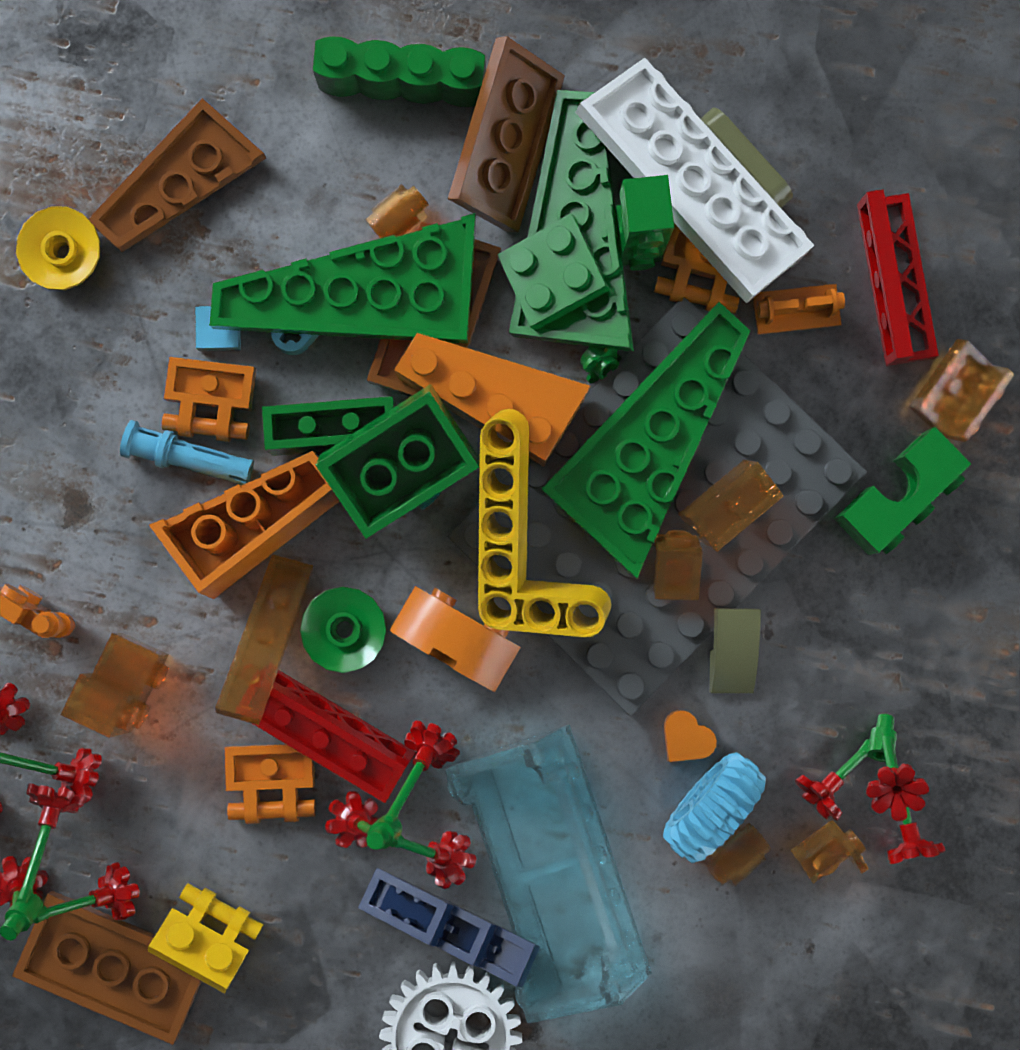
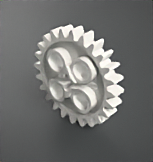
[379,961,522,1050]

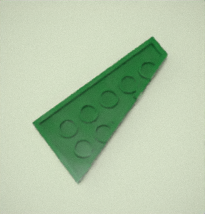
[509,90,634,352]
[209,213,476,344]
[541,302,750,579]

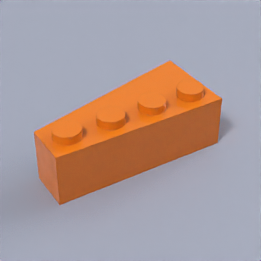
[394,333,591,467]
[149,451,339,599]

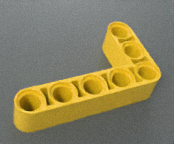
[478,409,612,637]

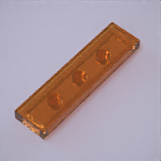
[215,554,313,725]

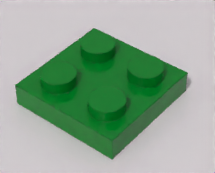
[497,213,610,331]

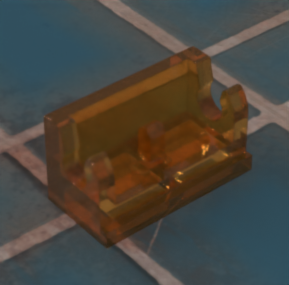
[679,460,784,552]

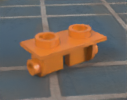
[753,284,845,335]

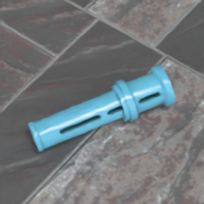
[120,420,254,485]

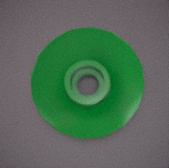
[300,587,387,673]

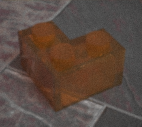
[60,633,169,738]

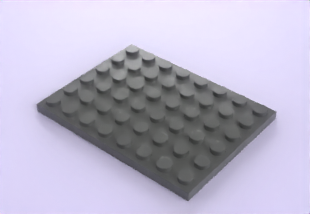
[447,298,867,716]

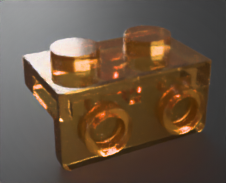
[909,339,1014,442]

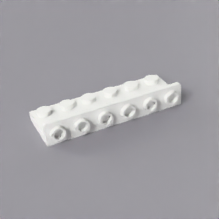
[575,58,815,303]

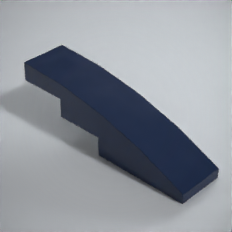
[358,868,540,988]

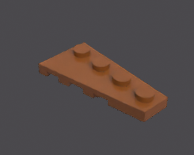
[88,98,267,252]

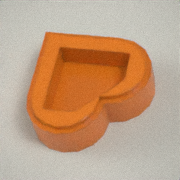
[664,710,717,762]

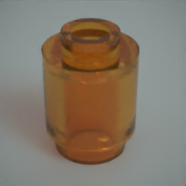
[365,184,429,238]
[705,822,771,887]

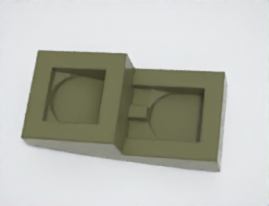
[709,608,761,693]

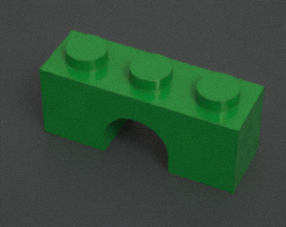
[615,175,675,271]
[833,427,971,555]

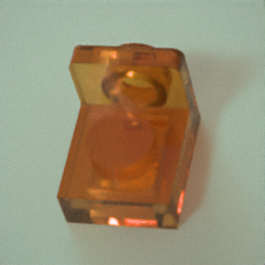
[653,530,703,600]
[790,820,869,884]

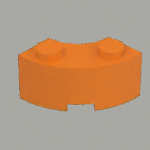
[389,586,521,692]

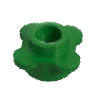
[580,347,622,384]

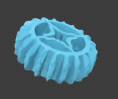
[663,752,766,863]

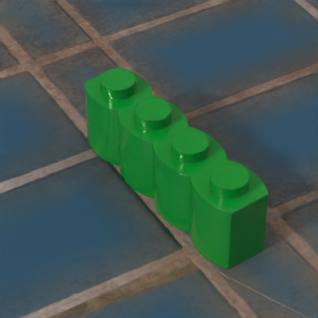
[313,36,486,107]

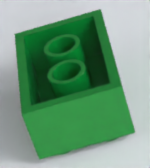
[315,384,479,539]

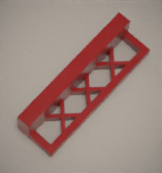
[857,189,939,366]
[235,665,415,803]

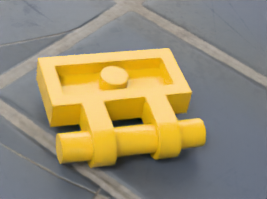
[148,883,264,994]

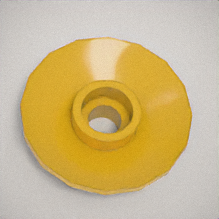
[16,206,101,290]

